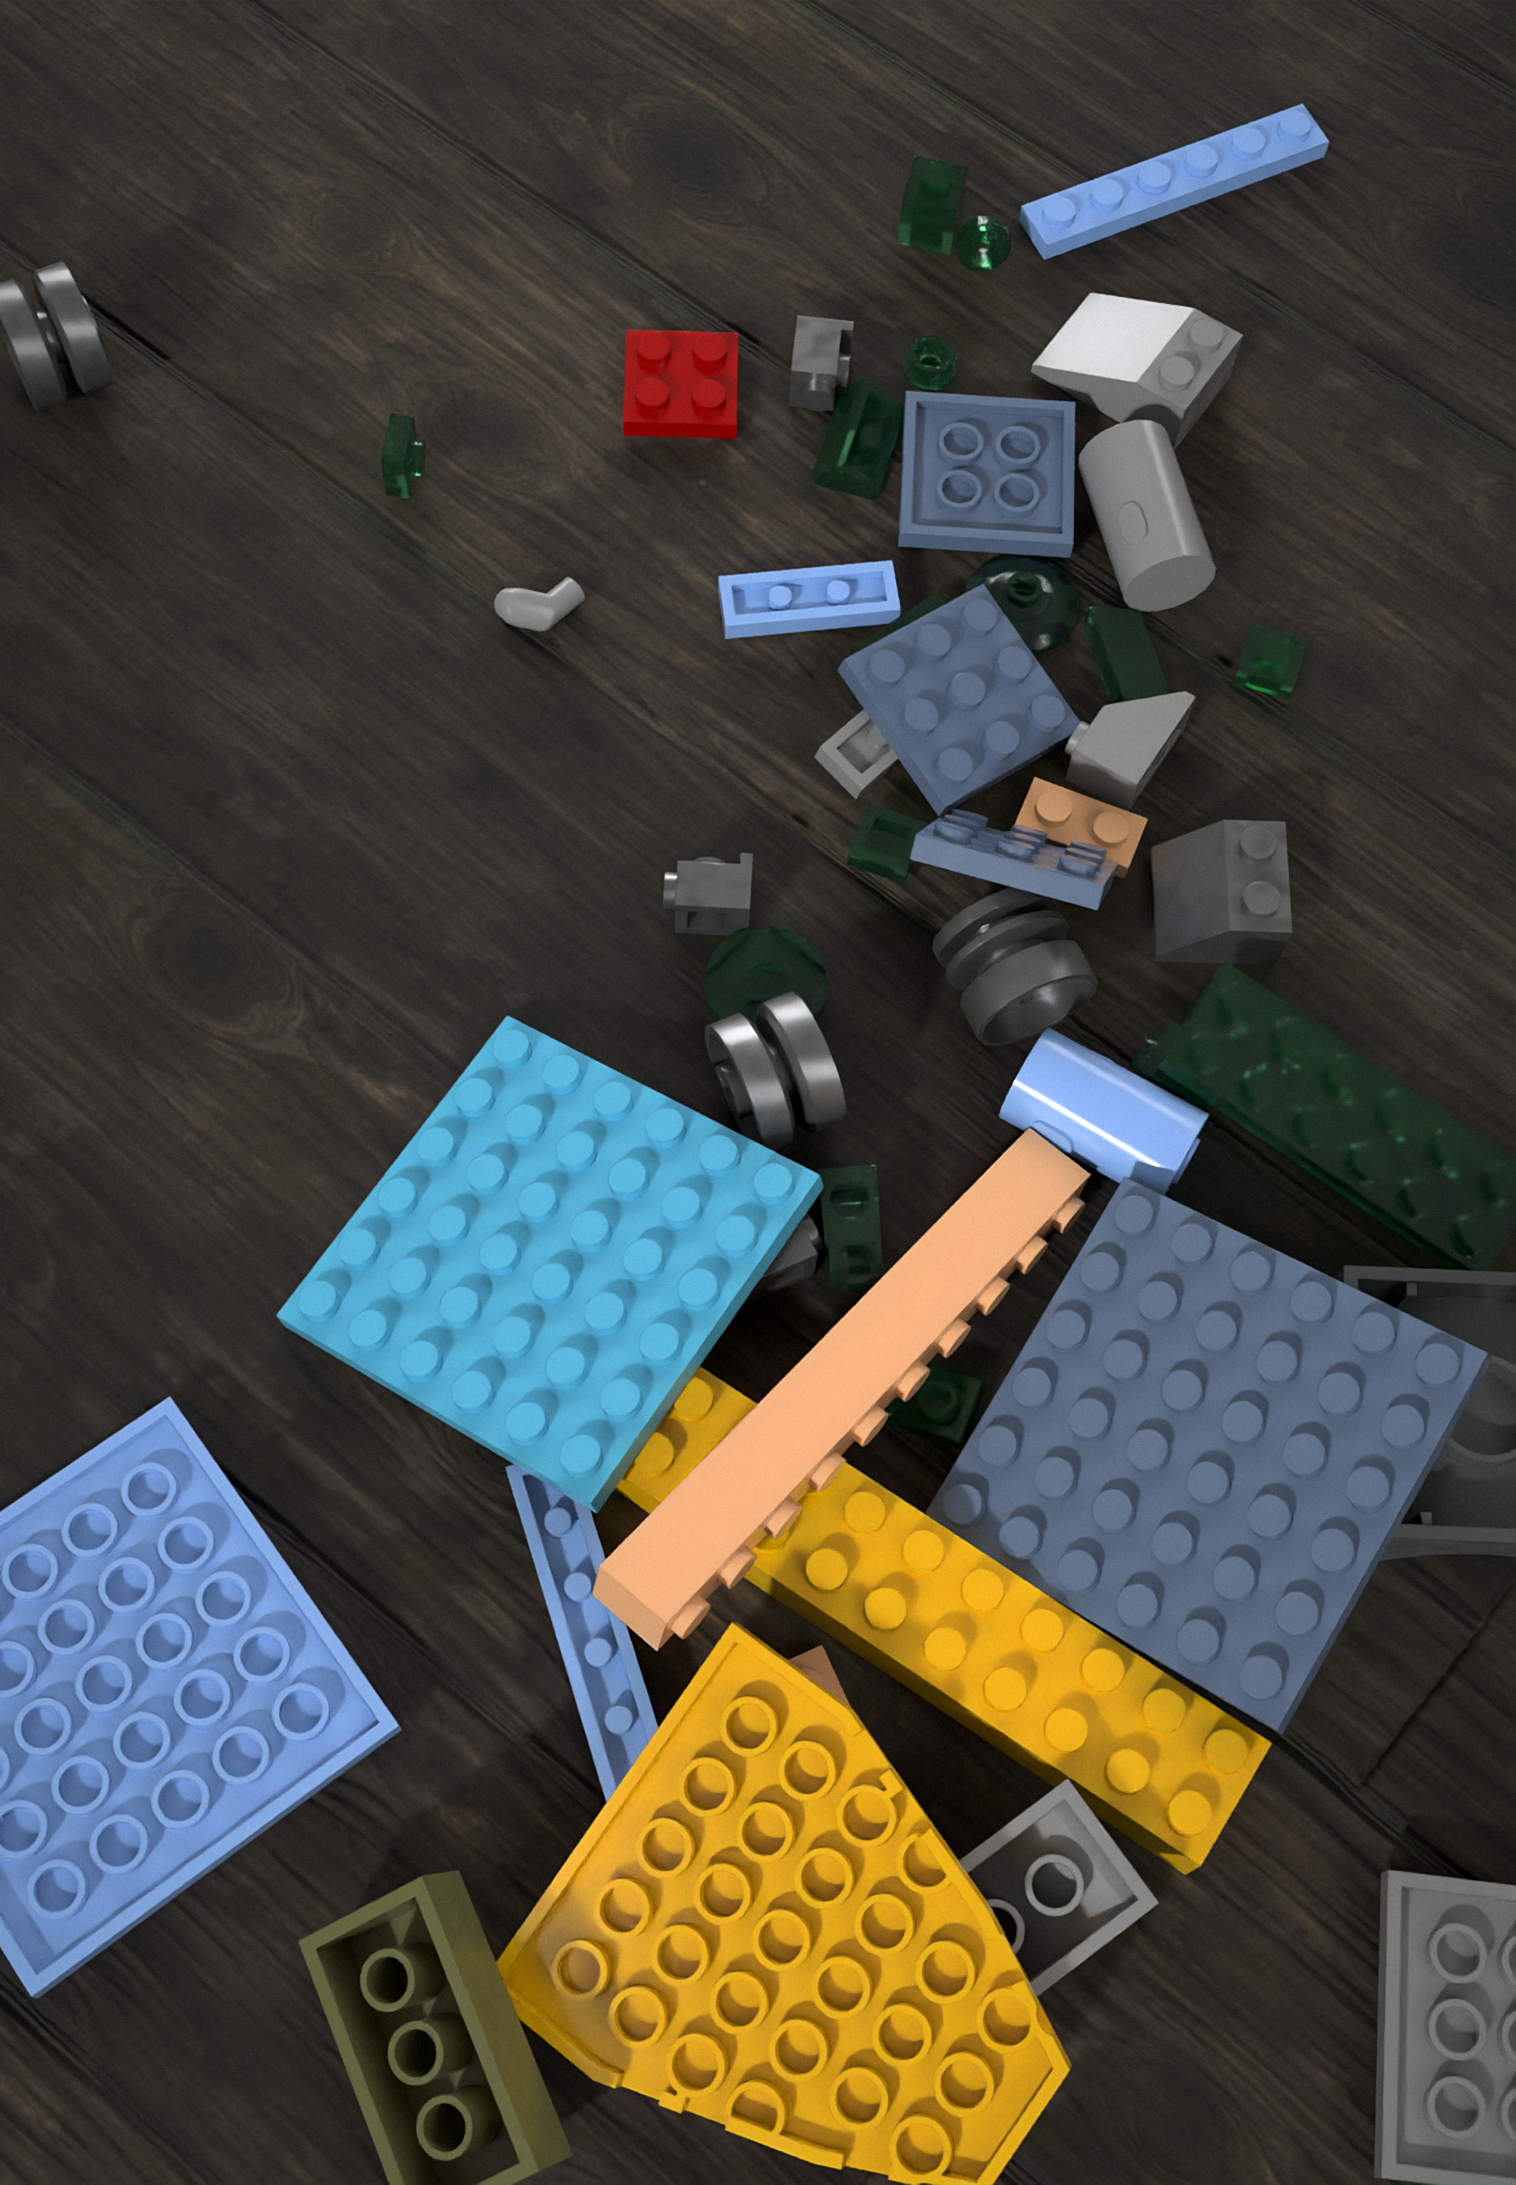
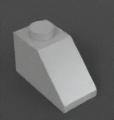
[1065,691,1196,811]

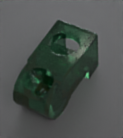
[815,1165,883,1293]

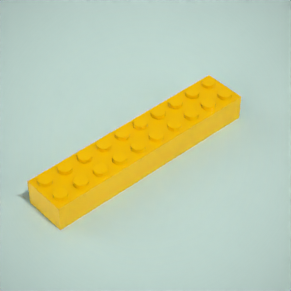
[614,1366,1272,1875]

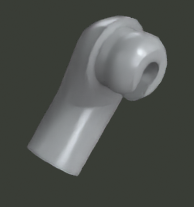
[494,577,585,632]

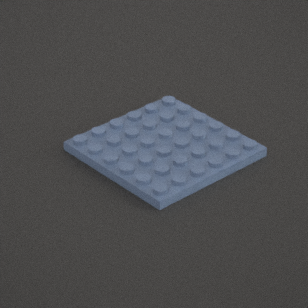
[925,1177,1491,1735]

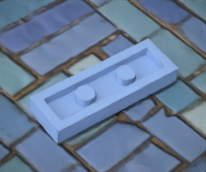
[718,560,901,639]

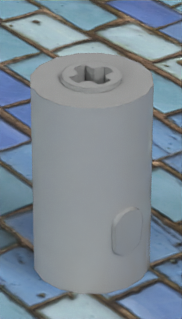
[1078,420,1216,611]

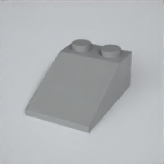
[1031,293,1243,450]
[959,1778,1159,1996]

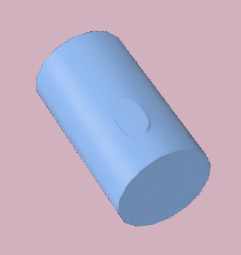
[998,1027,1209,1196]

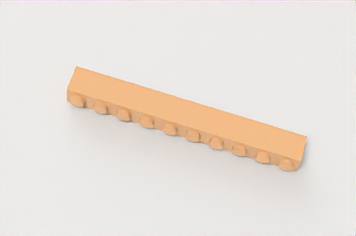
[592,1127,1091,1651]

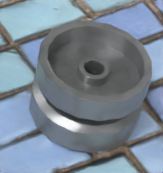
[0,261,114,412]
[705,991,846,1151]

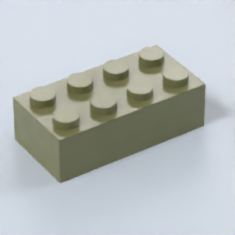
[298,1870,574,2185]

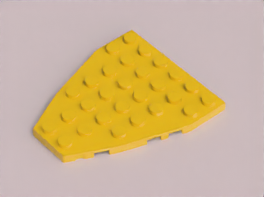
[496,1622,1072,2185]

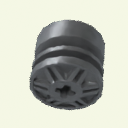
[932,887,1098,1046]

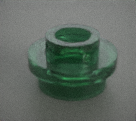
[956,216,1012,271]
[902,335,958,391]

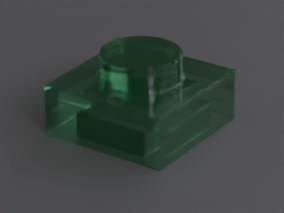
[381,413,426,498]
[1232,623,1308,700]
[847,803,927,884]

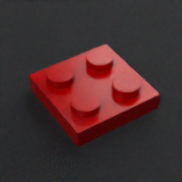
[623,330,738,439]

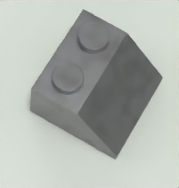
[1150,820,1293,965]

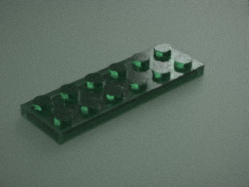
[1156,961,1516,1271]

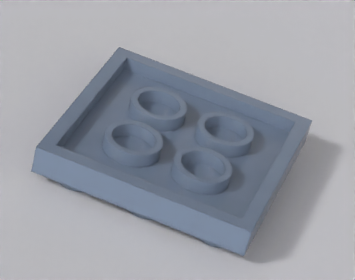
[898,391,1075,558]
[837,584,1080,817]
[910,809,1118,910]

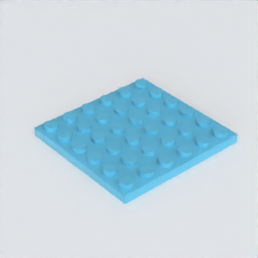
[276,1015,824,1514]

